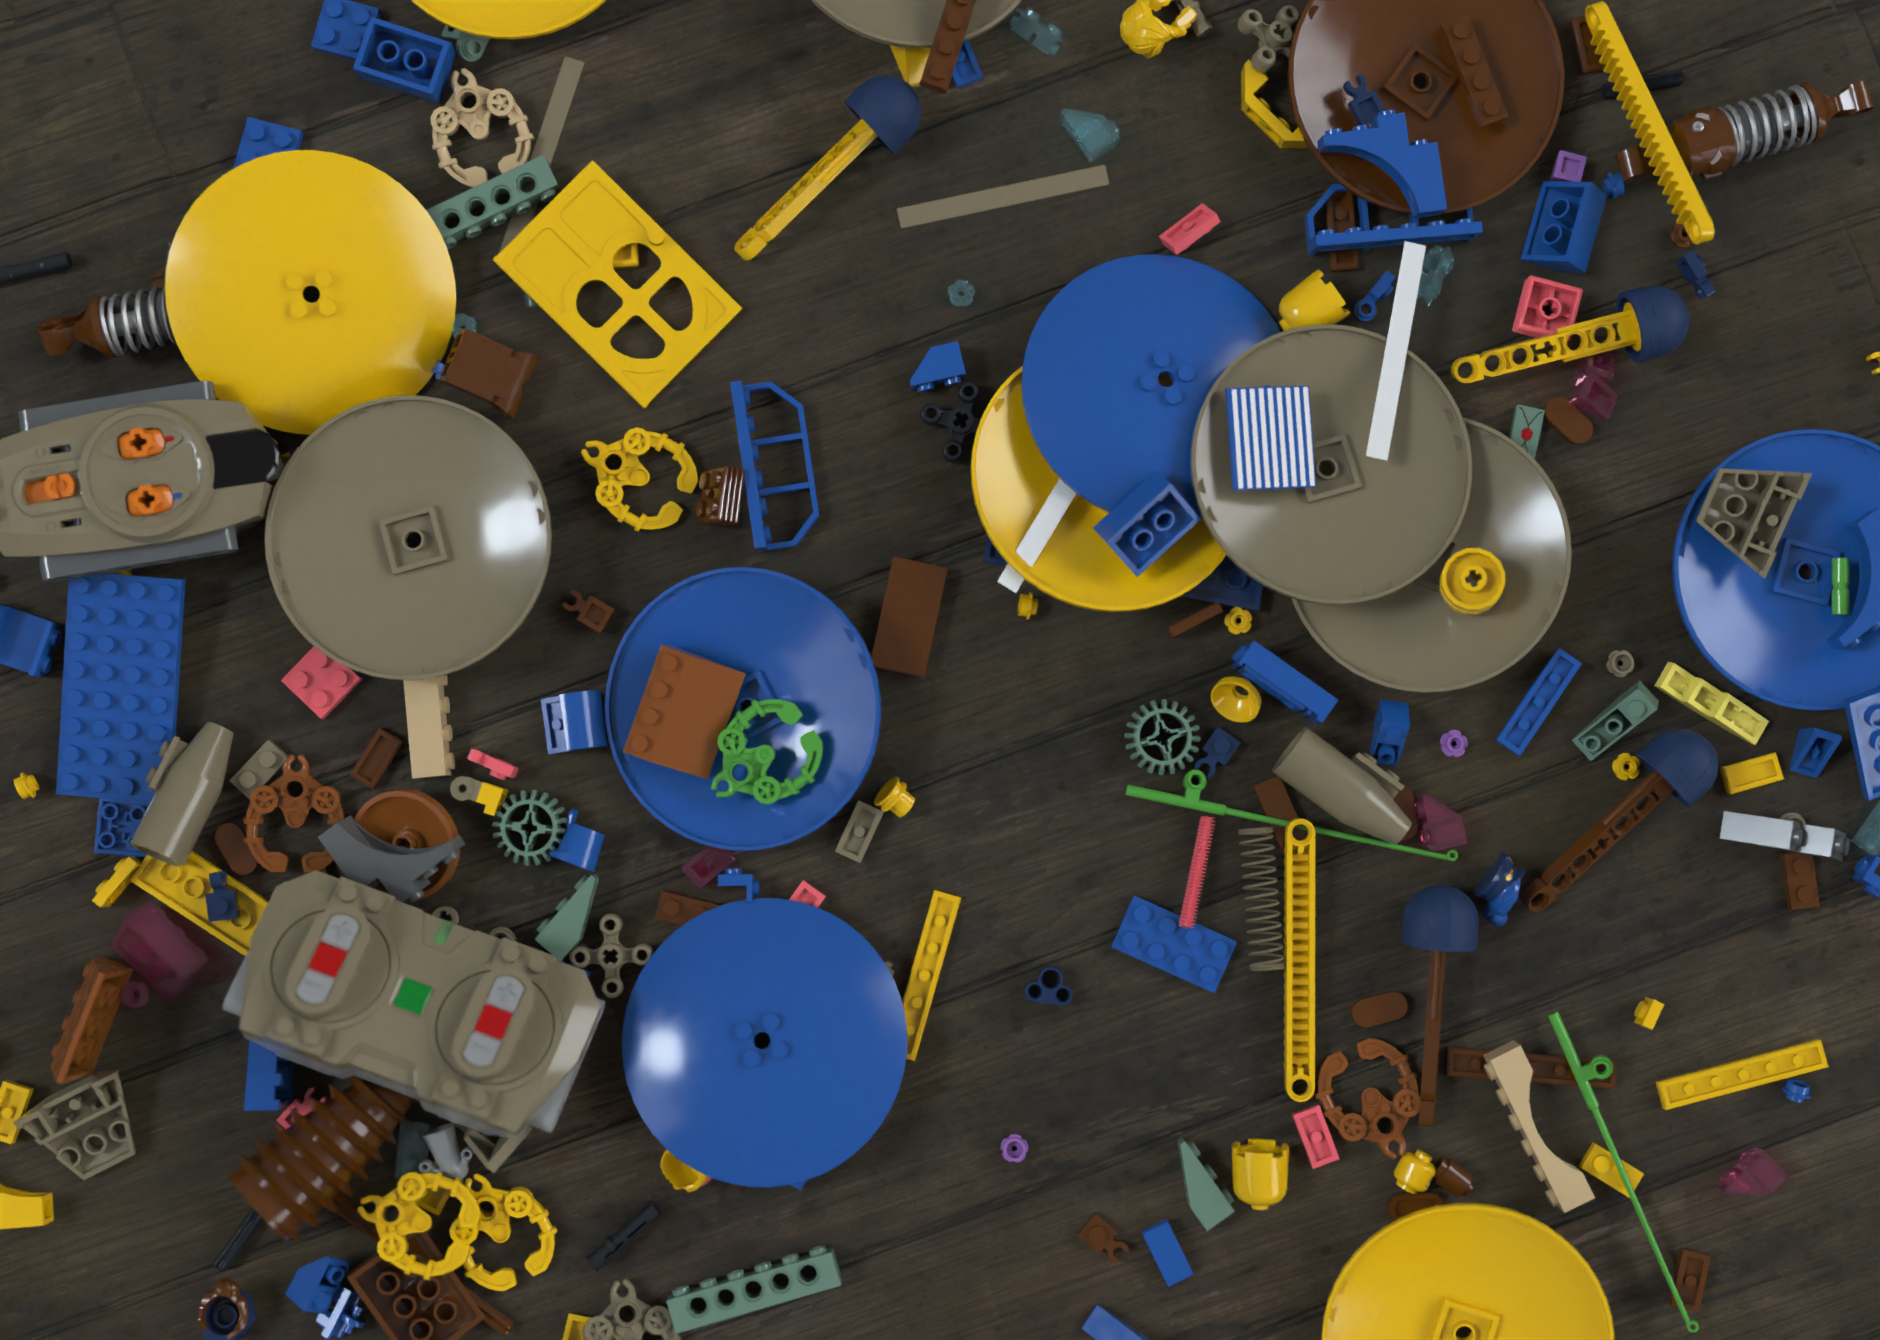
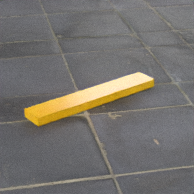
[902,890,961,1061]
[1655,1039,1829,1110]

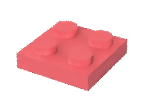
[281,646,362,719]

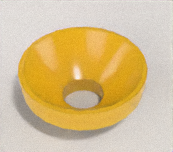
[1211,677,1262,723]

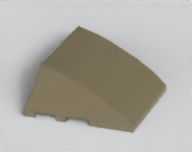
[1695,468,1812,579]
[13,1069,136,1180]

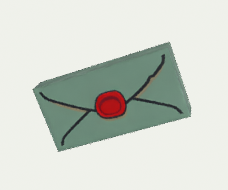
[1509,404,1545,459]

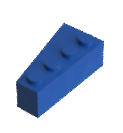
[244,1040,294,1111]

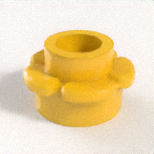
[1018,592,1038,620]
[1224,607,1252,635]
[1612,753,1640,781]
[14,772,39,799]

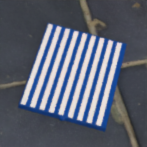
[1225,385,1316,491]

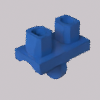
[315,1284,366,1339]

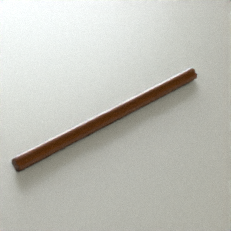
[333,1193,514,1336]

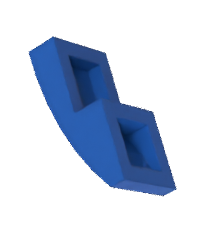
[1141,1219,1194,1287]

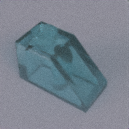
[1059,108,1120,163]

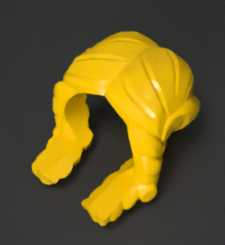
[1120,0,1198,59]

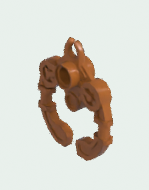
[243,755,345,872]
[1315,1038,1421,1160]

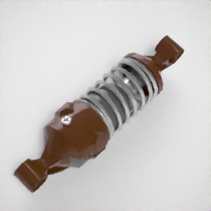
[1615,80,1874,182]
[36,286,305,358]

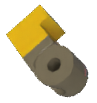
[450,776,508,816]

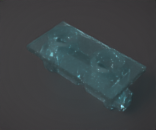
[1009,7,1067,56]
[1417,245,1455,306]
[1851,800,1880,855]

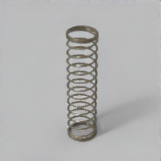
[1238,827,1286,971]

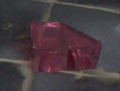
[1414,795,1468,851]
[1716,1147,1789,1196]

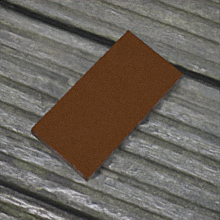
[871,556,948,678]

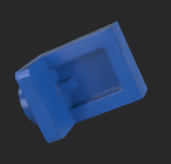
[1852,855,1880,899]
[718,868,759,903]

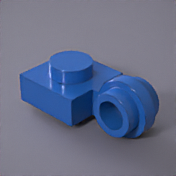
[1354,270,1395,322]

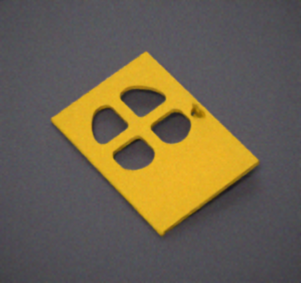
[493,160,742,409]

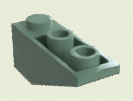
[1572,680,1659,761]
[535,874,599,962]
[1177,1137,1235,1231]

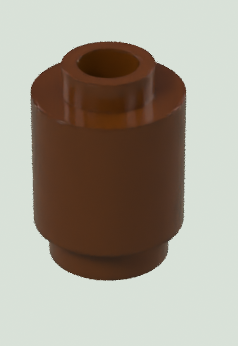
[1433,1157,1474,1198]

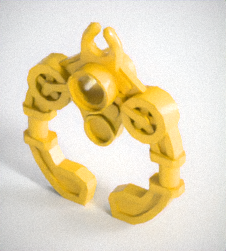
[581,427,698,532]
[357,1172,482,1280]
[450,1173,558,1291]

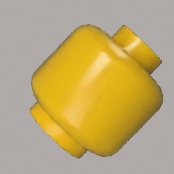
[1394,1149,1436,1194]

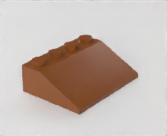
[623,644,746,779]
[50,956,134,1084]

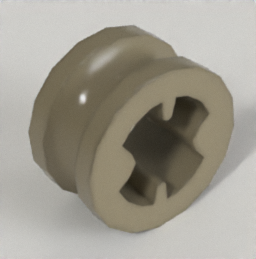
[432,906,459,926]

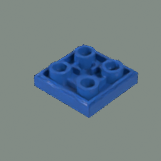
[94,798,150,857]

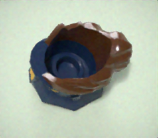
[197,1278,256,1340]

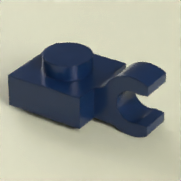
[205,871,240,922]

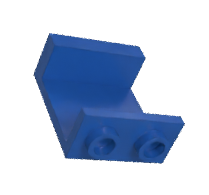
[0,604,63,678]

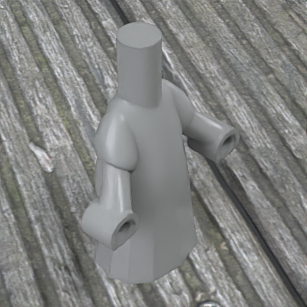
[419,1123,474,1200]

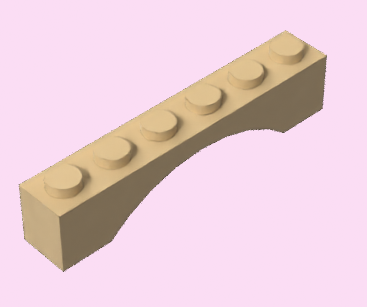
[1483,1040,1595,1213]

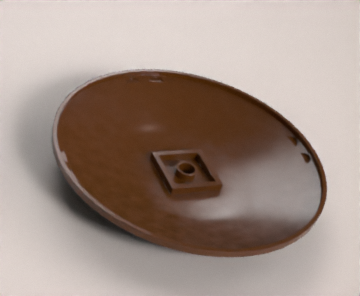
[1288,0,1564,215]

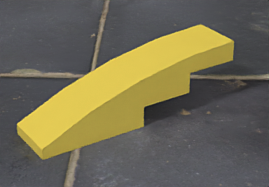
[1655,662,1769,745]

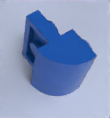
[541,690,608,754]

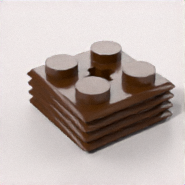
[696,465,745,527]

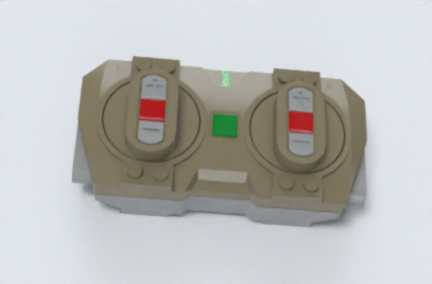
[223,870,606,1140]

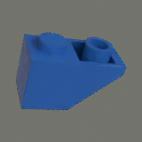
[910,341,966,393]
[1370,699,1410,766]
[285,1256,351,1314]

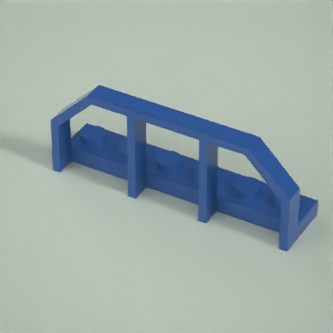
[1305,184,1483,256]
[730,381,820,553]

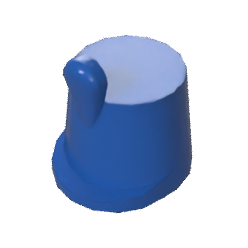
[549,809,605,872]

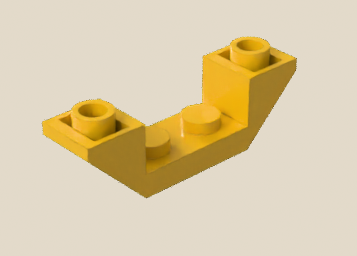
[1241,60,1308,148]

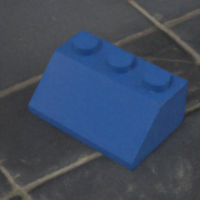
[1521,181,1607,274]
[1093,470,1201,577]

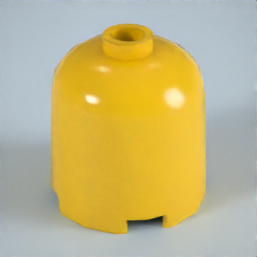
[1279,269,1350,331]
[1232,1138,1289,1210]

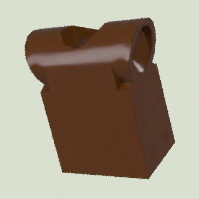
[438,328,540,420]

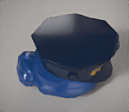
[1472,852,1526,926]

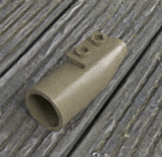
[130,722,234,868]
[1272,727,1412,845]

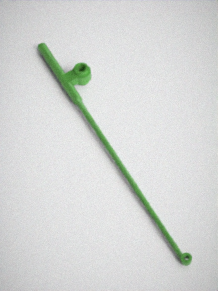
[1125,770,1458,862]
[1548,1011,1699,1333]

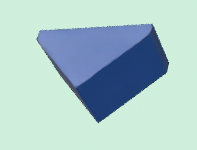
[1789,728,1842,778]

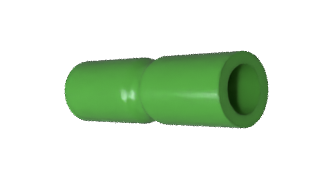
[1832,558,1850,616]

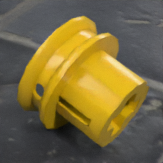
[874,776,915,818]

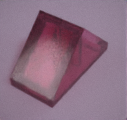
[1575,340,1616,388]
[1569,372,1619,421]
[681,846,736,890]

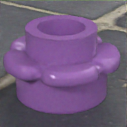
[1440,730,1468,757]
[1000,1134,1028,1162]

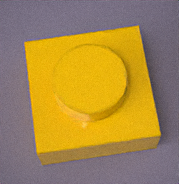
[1634,997,1664,1030]

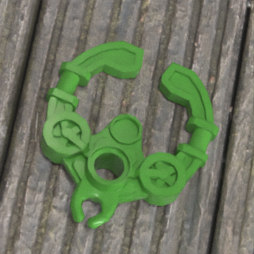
[710,699,823,804]

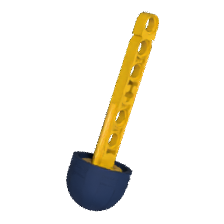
[734,75,921,261]
[1451,286,1690,383]

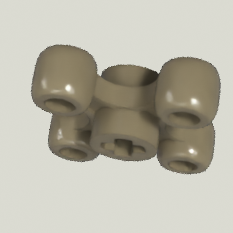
[1237,5,1300,73]
[569,913,654,999]

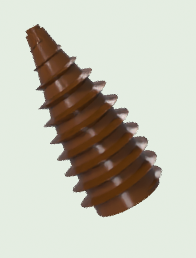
[228,1076,419,1242]

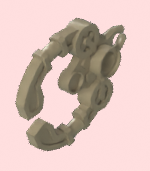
[582,1279,681,1340]

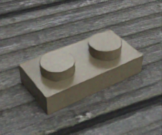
[229,740,288,800]
[835,800,884,863]

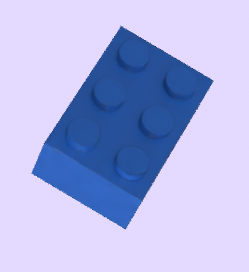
[353,17,457,104]

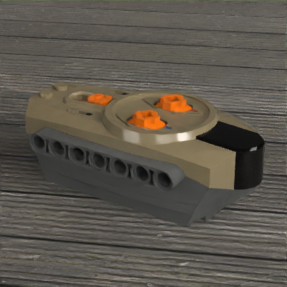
[0,381,291,582]

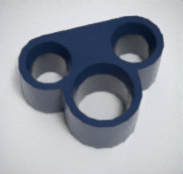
[1024,966,1073,1005]

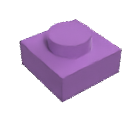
[1551,150,1587,182]

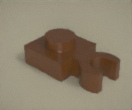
[562,590,616,634]
[1077,1212,1129,1263]

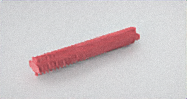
[1178,816,1216,928]

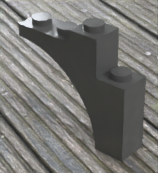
[318,815,465,904]

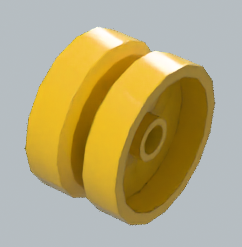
[1439,548,1505,615]

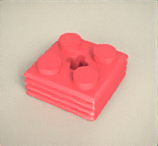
[1512,275,1583,343]

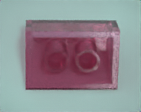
[110,901,209,1004]

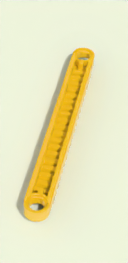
[1585,1,1714,245]
[1284,818,1315,1102]

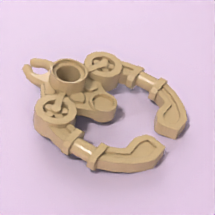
[430,68,534,188]

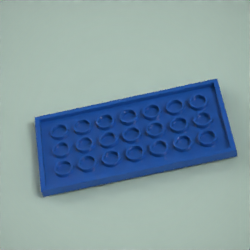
[56,573,186,802]

